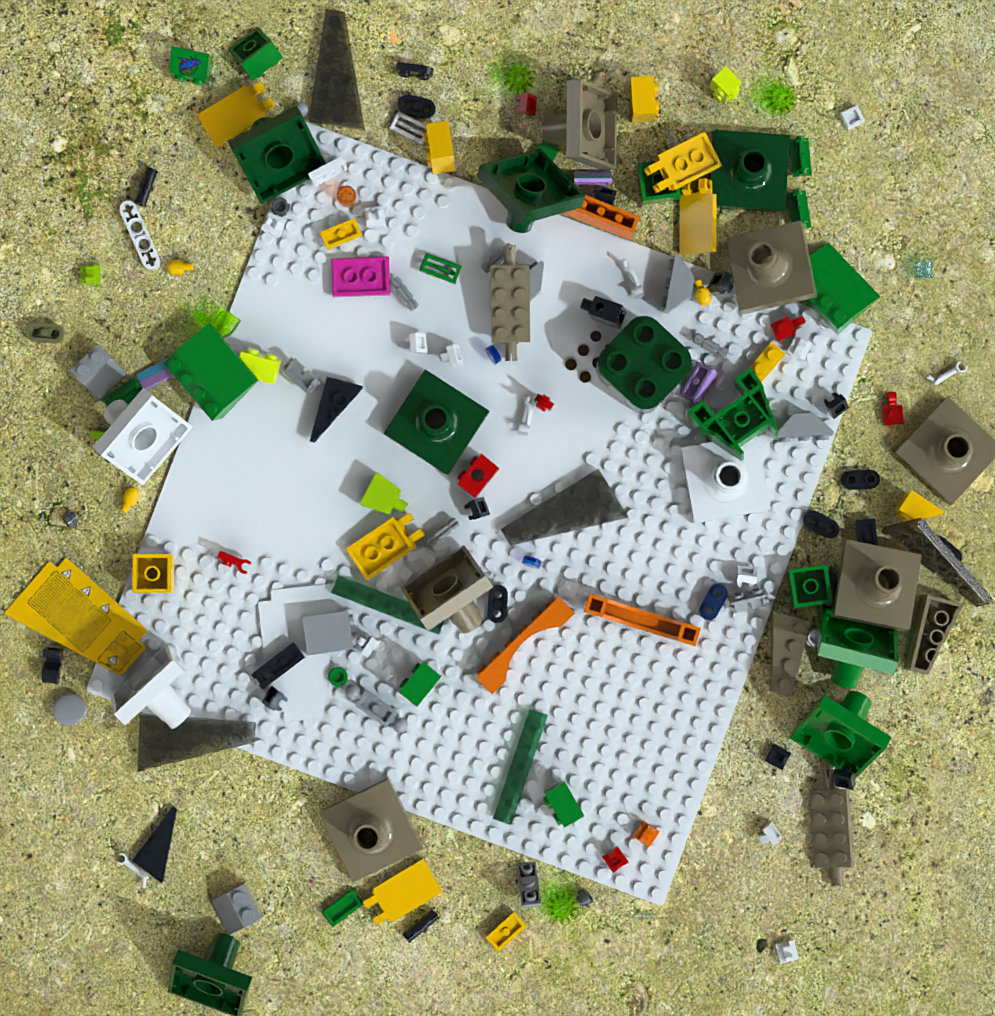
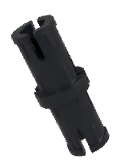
[134,167,158,207]
[402,909,440,943]

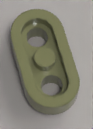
[25,322,65,344]

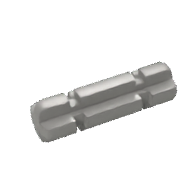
[481,243,511,273]
[390,276,419,311]
[692,333,728,359]
[425,518,459,547]

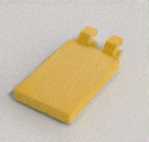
[197,81,276,148]
[643,132,722,193]
[679,178,716,255]
[346,513,425,581]
[363,858,443,925]

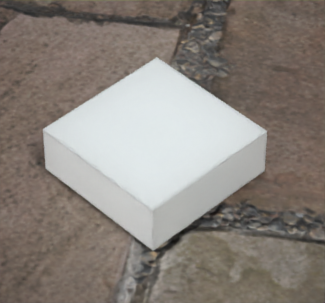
[839,105,865,131]

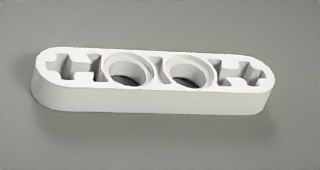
[120,200,161,271]

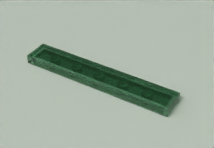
[331,575,445,635]
[493,709,548,825]

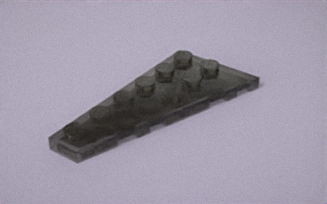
[308,9,365,131]
[500,469,629,546]
[881,518,993,607]
[137,714,256,772]

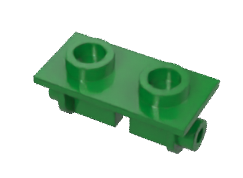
[790,136,812,177]
[787,189,811,229]
[103,377,143,406]

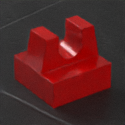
[514,92,537,116]
[602,846,629,873]

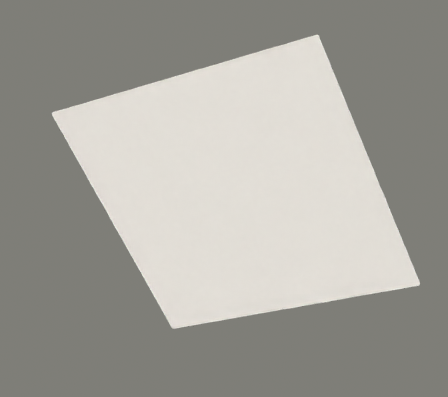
[87,121,872,905]

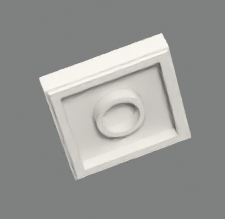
[308,156,348,187]

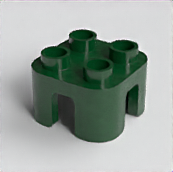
[596,316,692,414]

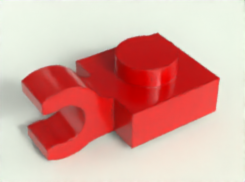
[770,315,806,342]
[882,392,904,426]
[534,394,554,412]
[217,551,252,574]

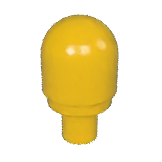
[167,260,194,275]
[694,279,712,306]
[120,487,140,513]

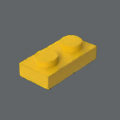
[320,218,363,251]
[749,342,786,382]
[485,911,527,952]

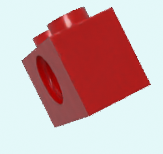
[457,454,499,499]

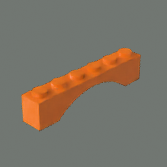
[583,593,701,646]
[476,597,575,694]

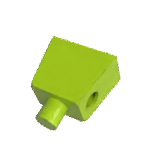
[360,472,408,515]

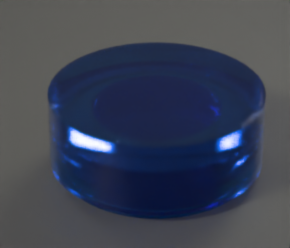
[485,345,501,365]
[522,556,542,569]

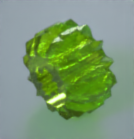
[503,62,535,95]
[764,82,797,116]
[546,891,579,924]

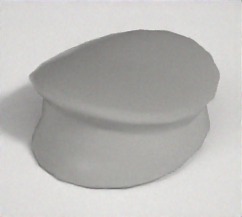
[53,694,87,726]

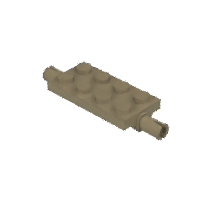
[491,245,530,361]
[810,769,854,886]

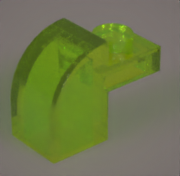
[193,307,242,338]

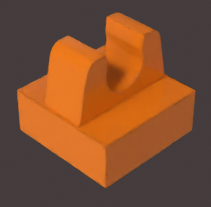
[633,820,660,847]

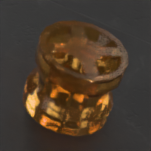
[337,185,357,207]

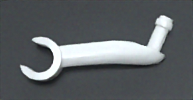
[622,258,644,299]
[926,361,968,385]
[518,393,533,436]
[117,852,149,888]

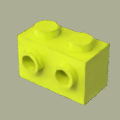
[709,66,742,103]
[240,348,282,384]

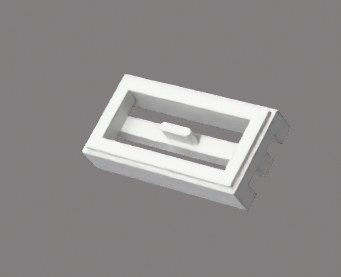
[389,111,427,146]

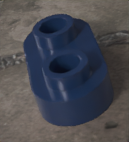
[699,584,728,620]

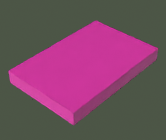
[331,256,390,298]

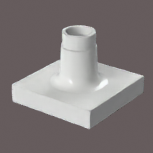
[93,388,193,485]
[680,436,771,524]
[110,643,191,729]

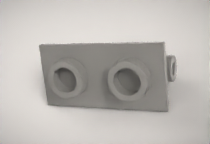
[280,357,320,395]
[727,587,769,613]

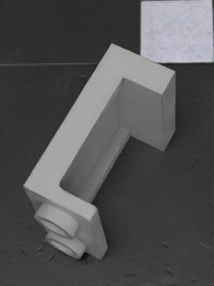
[302,611,357,656]

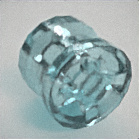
[914,261,934,279]

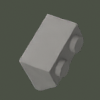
[70,344,127,400]
[211,882,263,935]

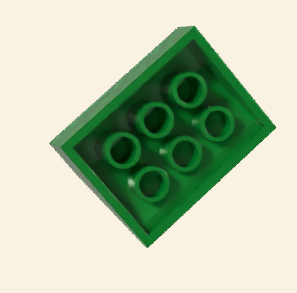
[805,242,881,335]
[164,323,259,421]

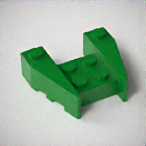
[688,368,778,461]

